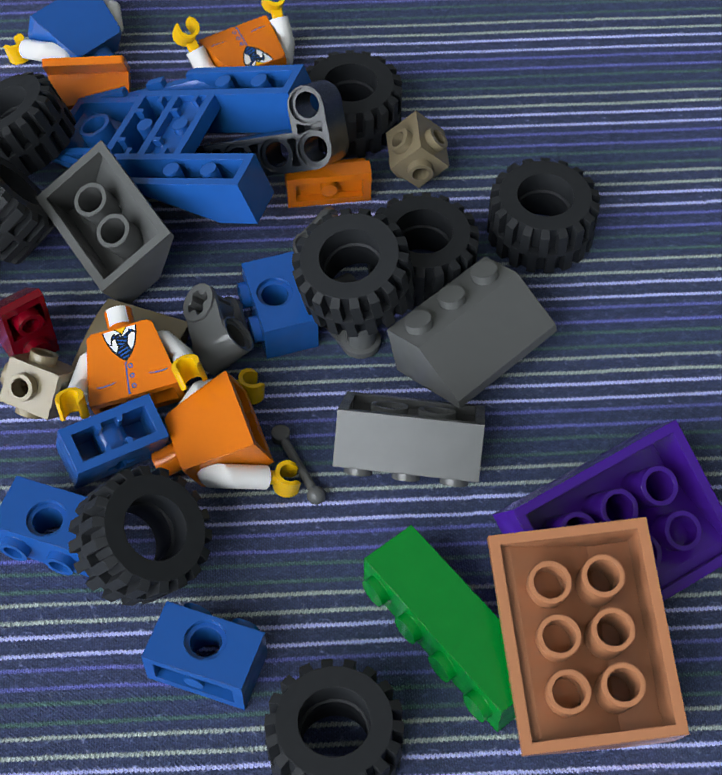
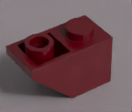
[0,287,60,357]

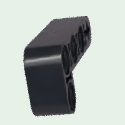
[195,80,349,176]

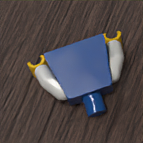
[3,0,124,65]

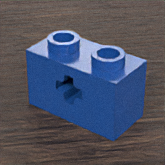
[56,393,169,490]

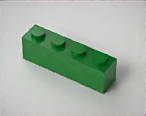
[362,525,515,732]

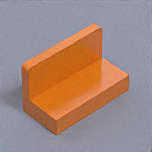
[42,55,131,110]
[284,158,372,208]

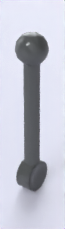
[271,424,326,505]

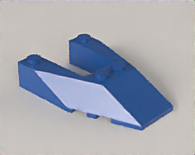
[51,64,319,224]

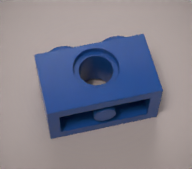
[236,251,319,359]
[0,476,89,577]
[141,601,268,710]

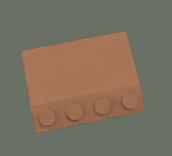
[487,517,689,757]

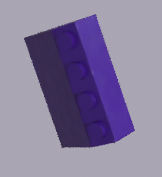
[492,419,722,601]

